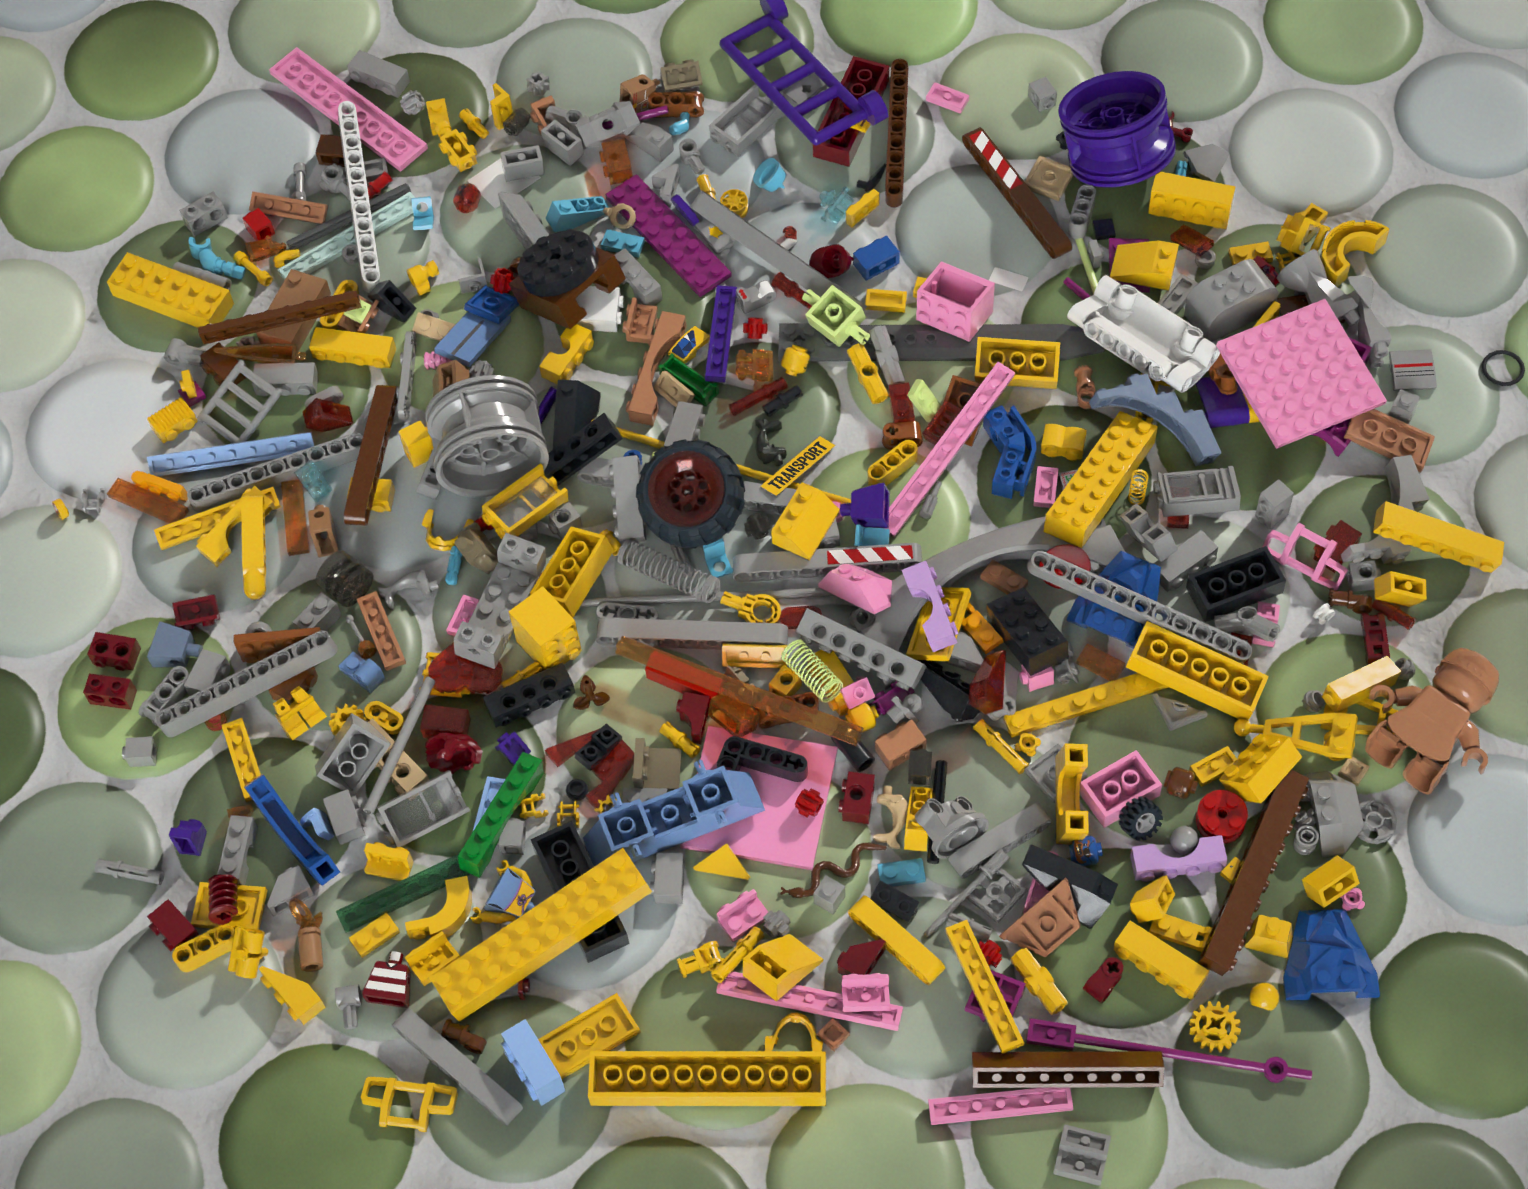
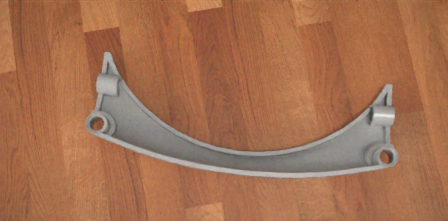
[849,517,1125,690]

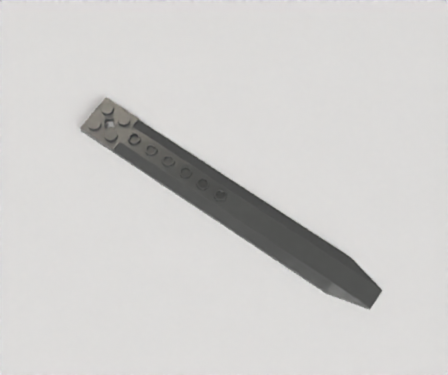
[778,323,1105,362]

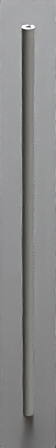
[580,588,835,607]

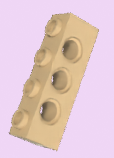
[368,718,429,802]

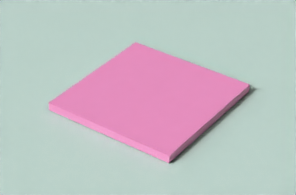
[680,726,838,870]

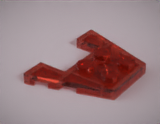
[545,729,634,809]

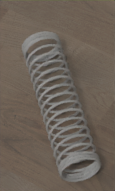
[617,539,720,603]

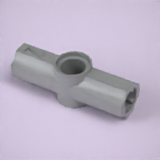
[869,325,905,388]

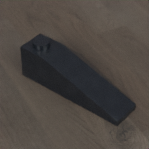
[553,380,601,449]
[906,655,989,722]
[1022,845,1118,929]

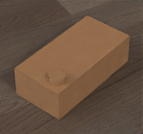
[256,269,331,356]

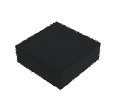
[1092,218,1116,240]

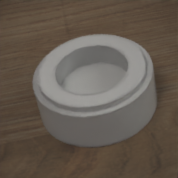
[1195,249,1216,269]

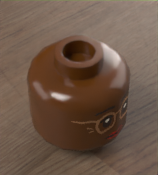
[1164,767,1199,799]

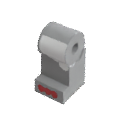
[736,280,777,314]

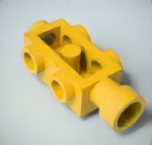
[434,121,477,172]

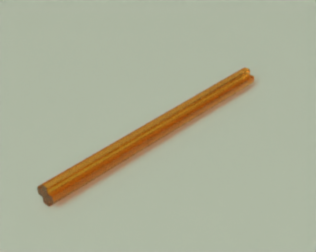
[615,636,863,746]

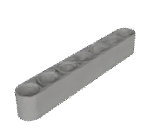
[392,1008,523,1126]

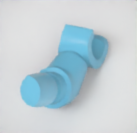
[188,237,245,279]

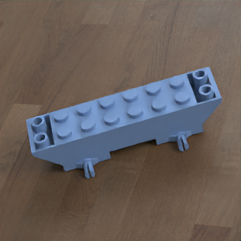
[583,760,765,867]

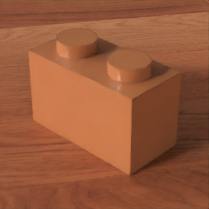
[875,720,927,771]

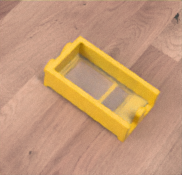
[482,463,568,539]

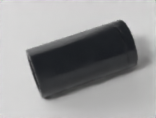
[831,725,875,772]

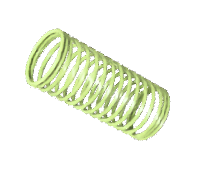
[781,640,843,703]

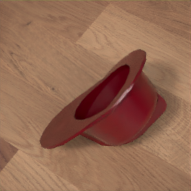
[809,244,854,278]

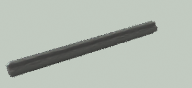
[286,183,411,250]

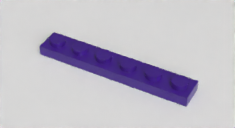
[705,285,737,383]

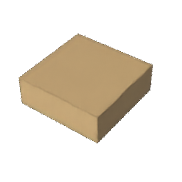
[1338,757,1370,787]

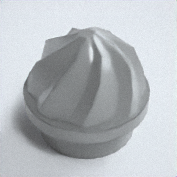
[1394,658,1416,680]
[1302,690,1325,712]

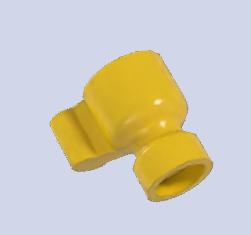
[407,260,440,296]

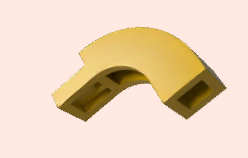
[405,876,472,940]

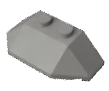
[1305,771,1364,857]

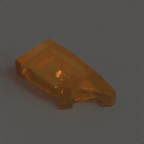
[245,236,286,262]

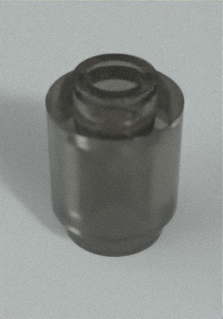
[503,108,531,136]

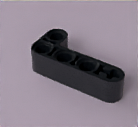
[717,736,808,782]

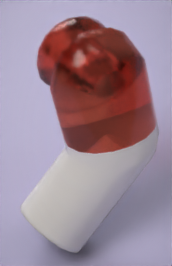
[780,226,797,250]

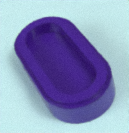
[671,194,699,227]

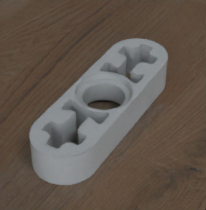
[596,602,658,620]

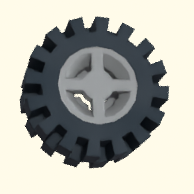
[1119,796,1163,841]

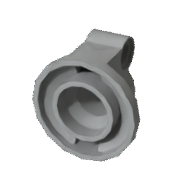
[915,796,989,858]

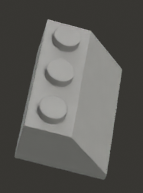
[315,713,391,796]

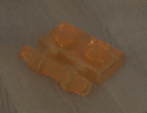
[736,349,773,382]

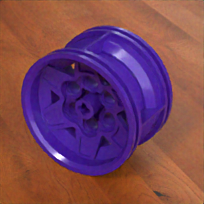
[1058,71,1176,187]

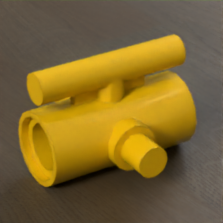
[228,925,268,979]

